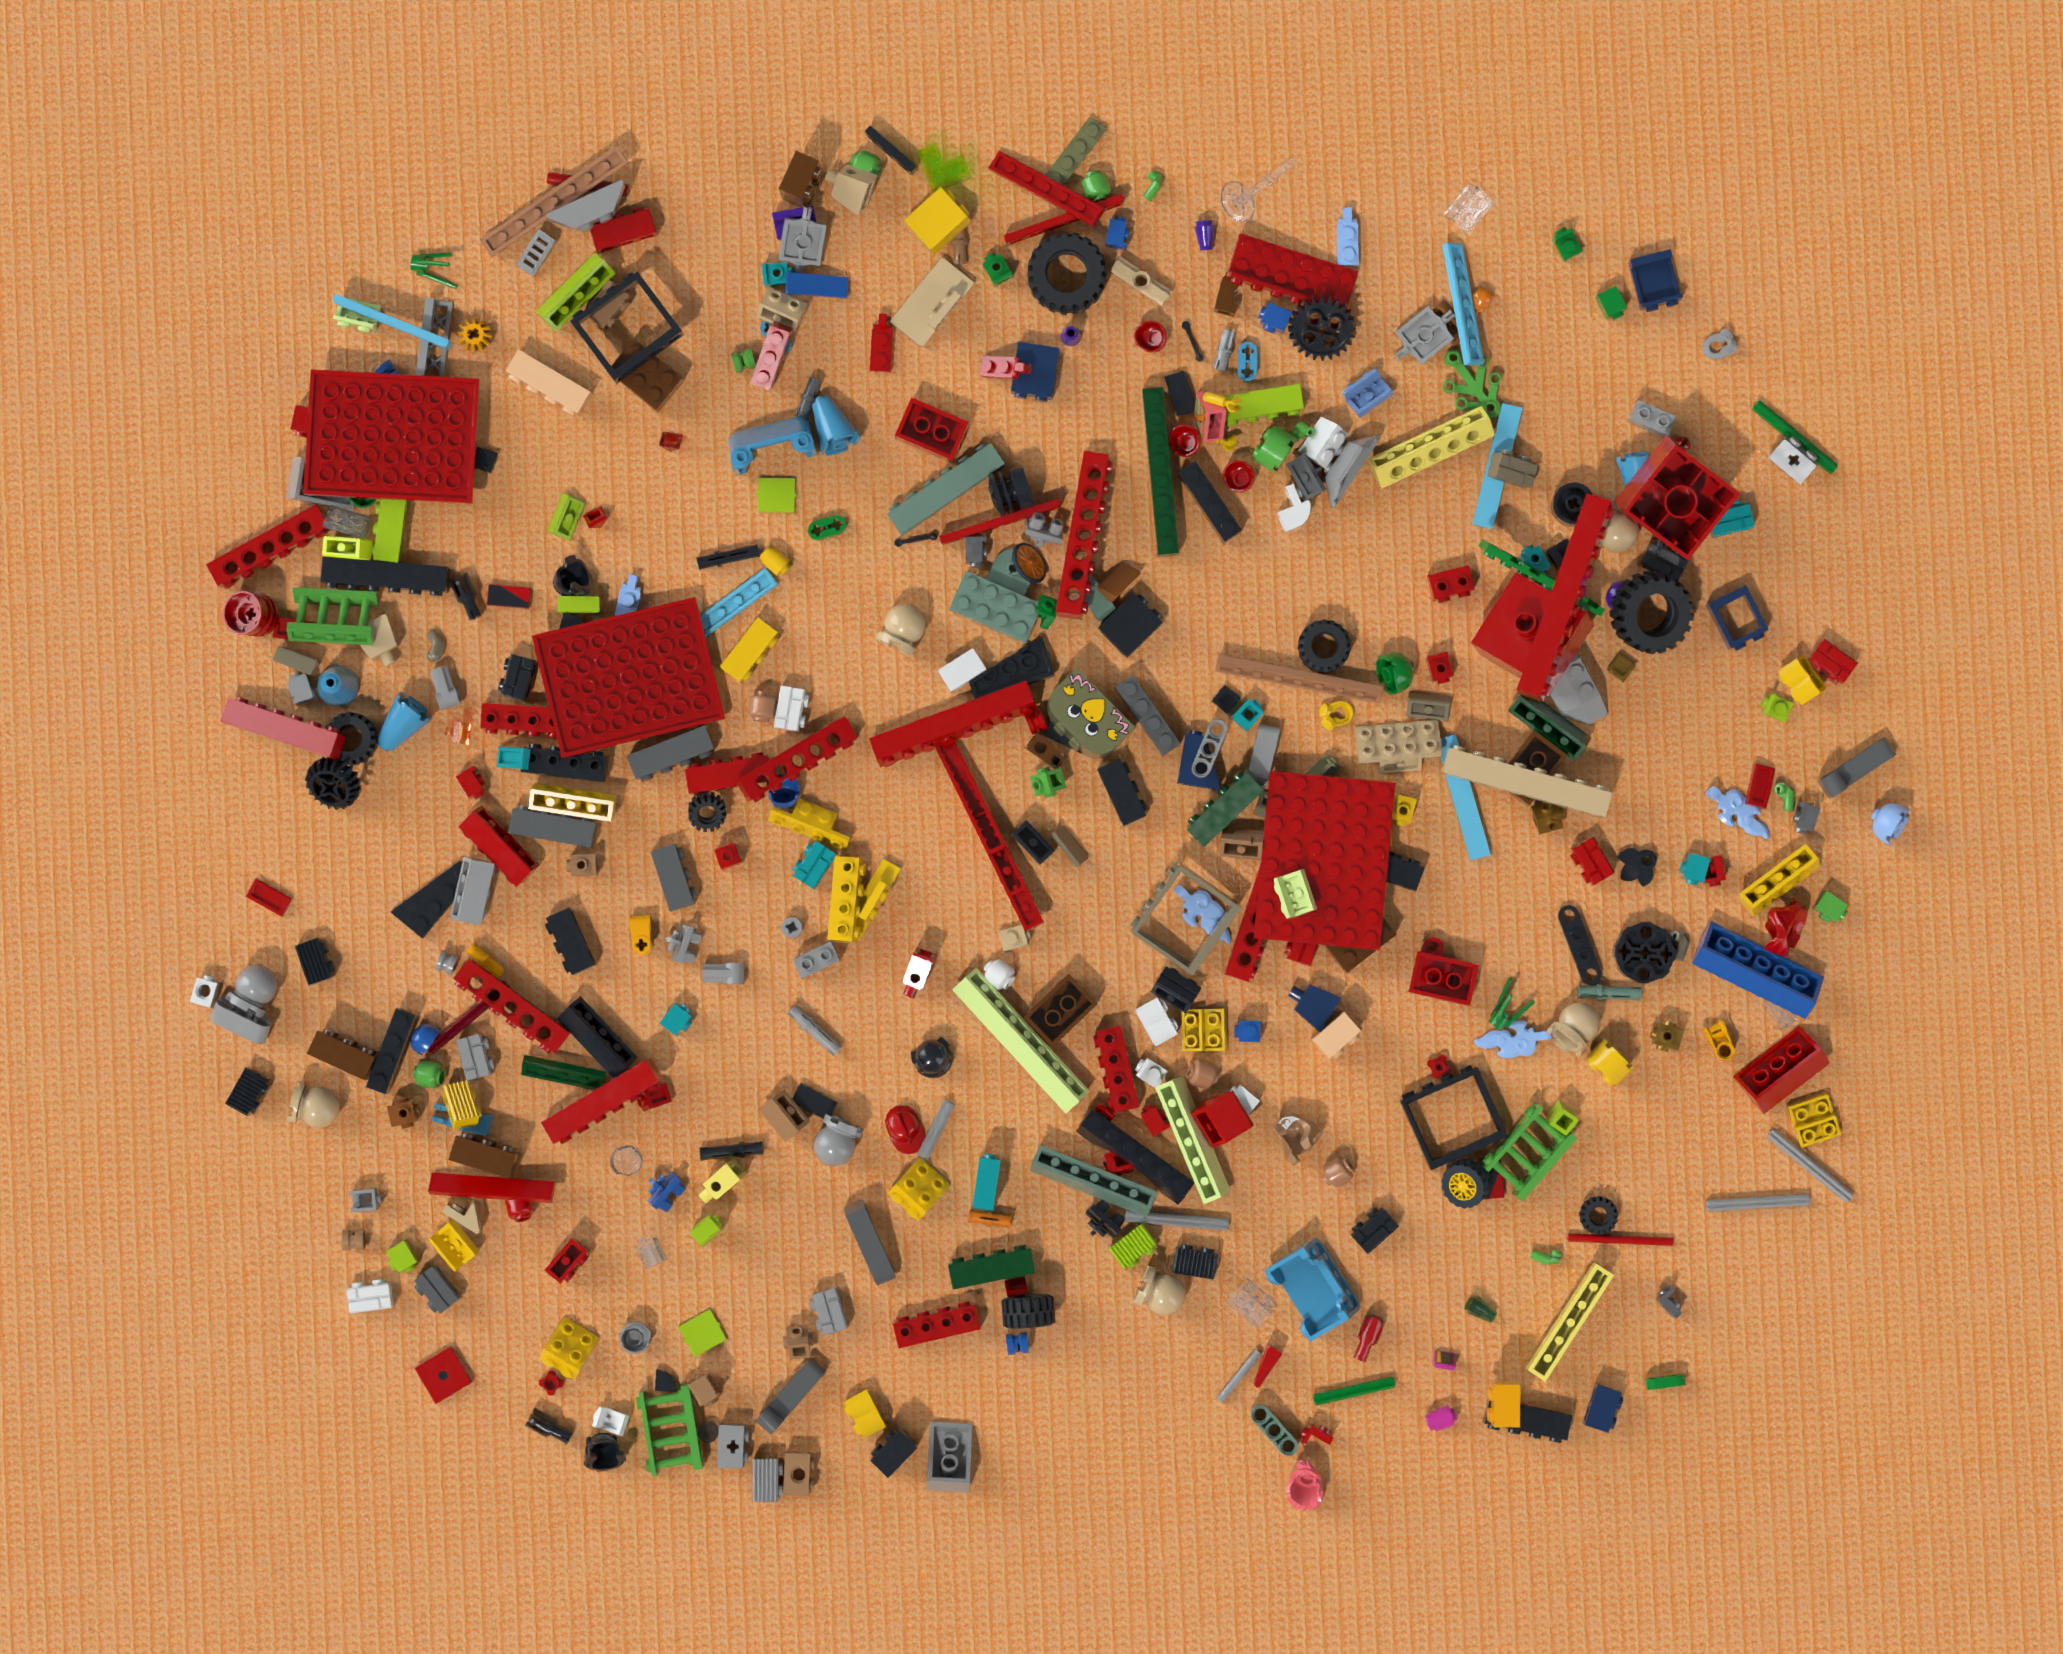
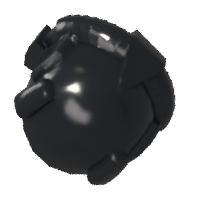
[553,555,593,596]
[911,1037,953,1078]
[584,1433,626,1472]

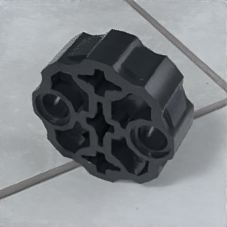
[1612,922,1676,984]

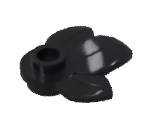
[1617,848,1657,887]

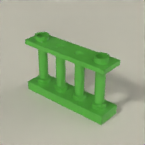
[286,587,378,645]
[1481,1103,1577,1202]
[636,1384,704,1477]

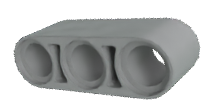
[1191,719,1227,778]
[1249,723,1280,787]
[210,998,272,1044]

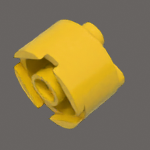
[1587,1038,1635,1087]

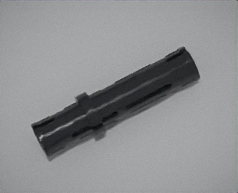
[696,544,760,570]
[700,1141,764,1161]

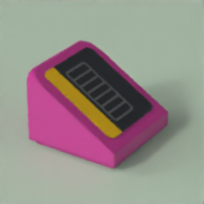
[1433,1350,1456,1371]

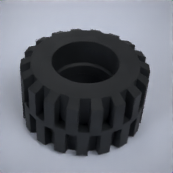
[1298,619,1351,673]
[325,712,378,766]
[1001,1294,1056,1329]

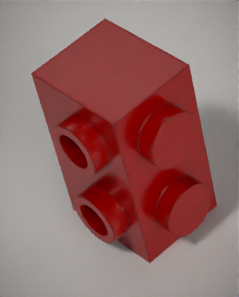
[1427,565,1475,603]
[544,1237,590,1284]

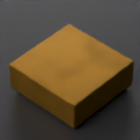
[1607,653,1636,682]

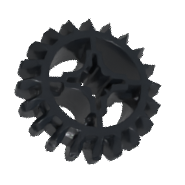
[305,757,362,810]

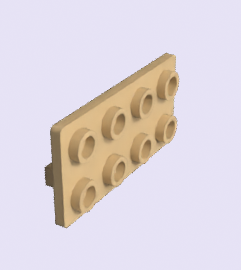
[891,258,974,347]
[1355,720,1443,774]

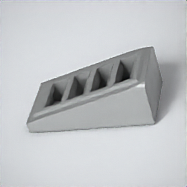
[516,229,557,277]

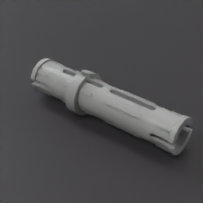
[787,1004,842,1056]

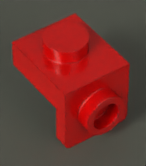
[1299,1424,1334,1445]

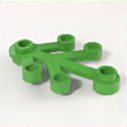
[1442,350,1501,419]

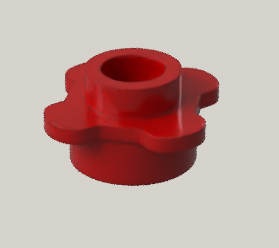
[1427,1055,1451,1079]
[539,1370,564,1396]

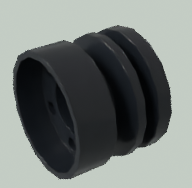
[988,464,1035,517]

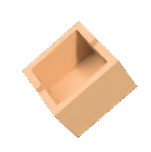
[1311,1012,1361,1059]

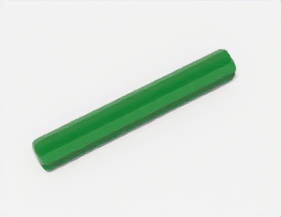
[1313,1377,1396,1405]

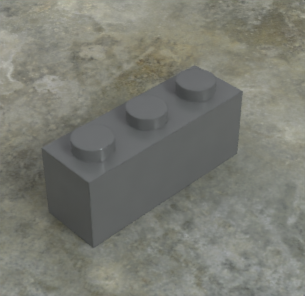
[650,844,697,912]

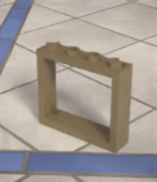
[1130,862,1242,976]

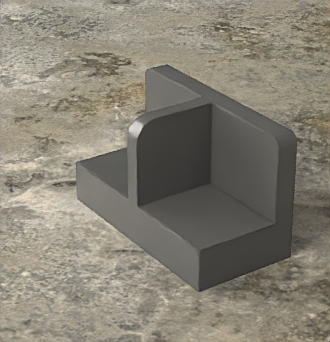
[1286,453,1326,500]

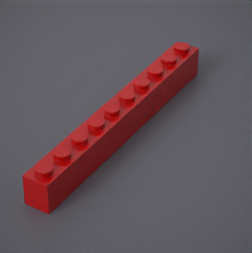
[1517,493,1615,701]

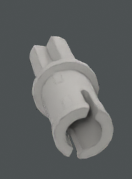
[1213,329,1235,372]

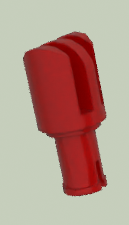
[1353,1315,1383,1362]

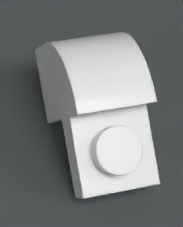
[1277,484,1311,533]

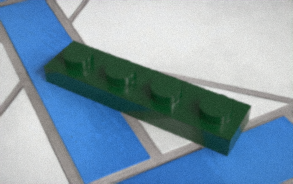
[521,1055,607,1090]

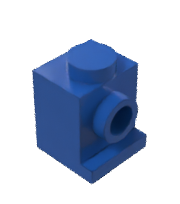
[1106,217,1130,250]

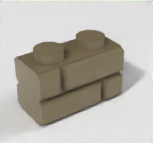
[1487,450,1538,488]

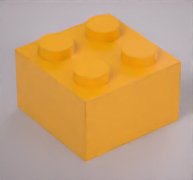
[1487,1382,1520,1427]

